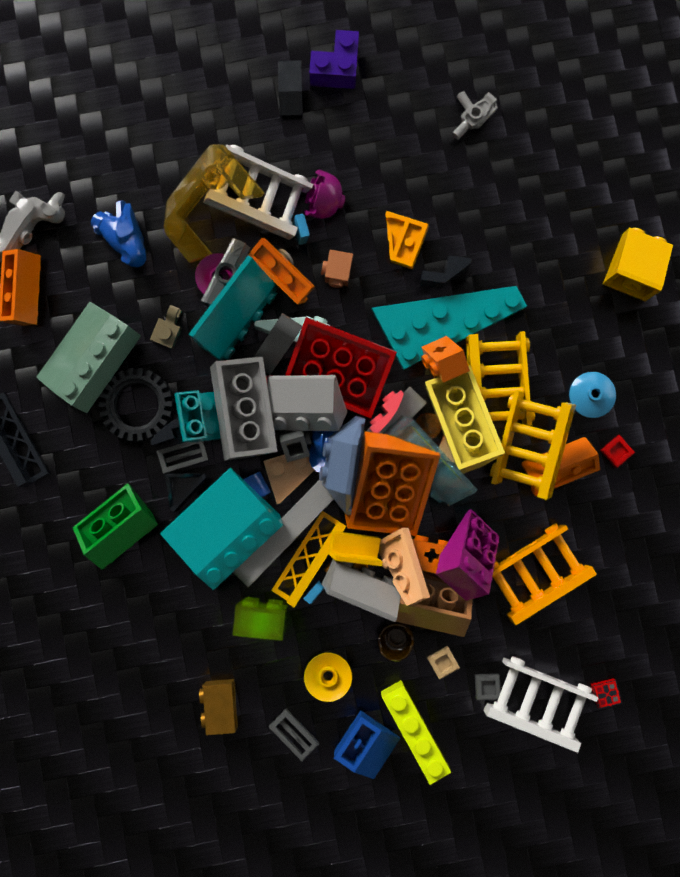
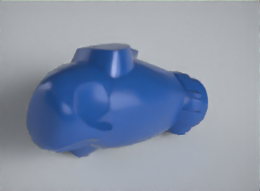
[91,200,146,268]

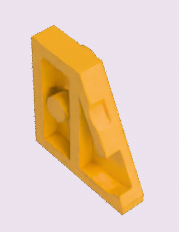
[385,211,429,269]

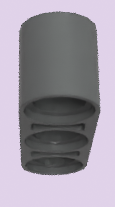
[253,313,302,375]

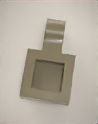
[150,305,182,349]

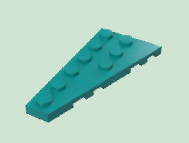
[372,286,527,370]

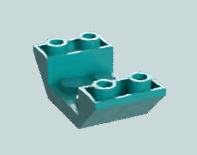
[174,390,221,442]

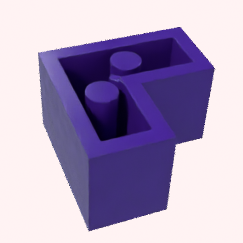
[309,30,359,89]

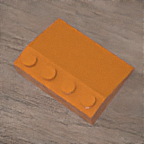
[344,431,440,536]

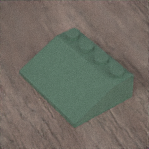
[36,302,141,413]

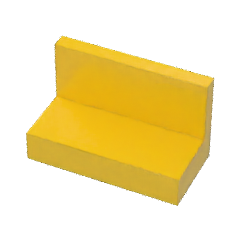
[329,531,383,566]

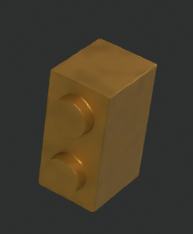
[199,679,238,735]

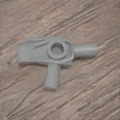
[452,91,498,140]

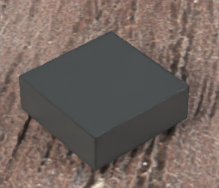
[475,674,501,700]

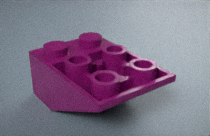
[436,509,500,601]

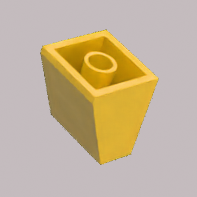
[603,227,673,301]

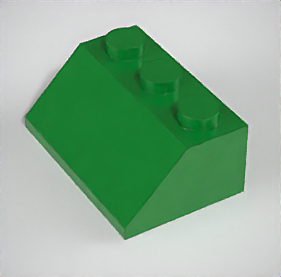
[73,483,158,570]

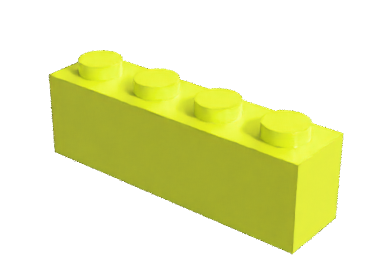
[381,680,451,785]

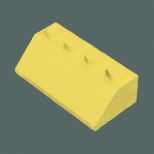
[425,365,505,475]

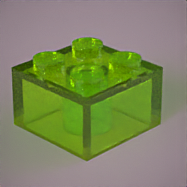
[233,597,288,640]

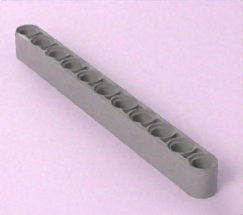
[233,387,427,587]

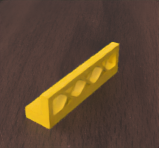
[271,511,346,607]

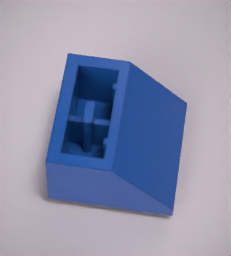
[334,710,400,779]

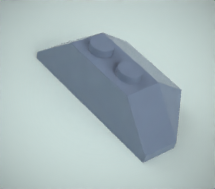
[319,416,365,515]

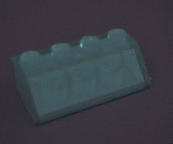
[382,415,477,506]

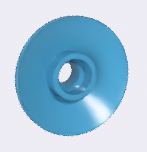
[569,372,616,418]

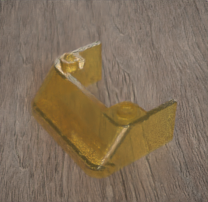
[164,144,265,263]

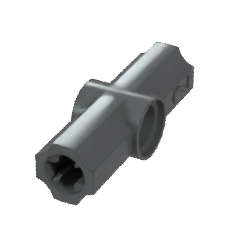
[201,238,251,307]

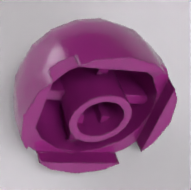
[304,170,345,219]

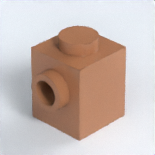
[321,250,353,288]

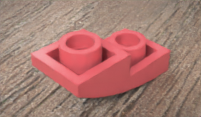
[369,390,404,433]

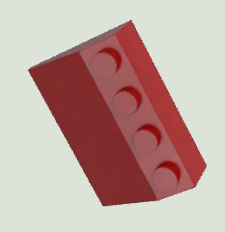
[285,317,397,418]

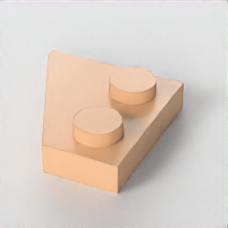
[263,451,314,504]

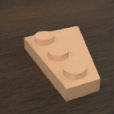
[378,528,430,606]

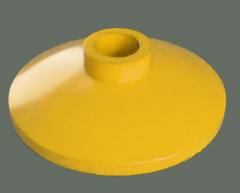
[304,653,352,702]

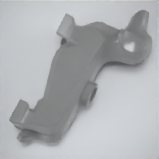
[0,191,65,263]

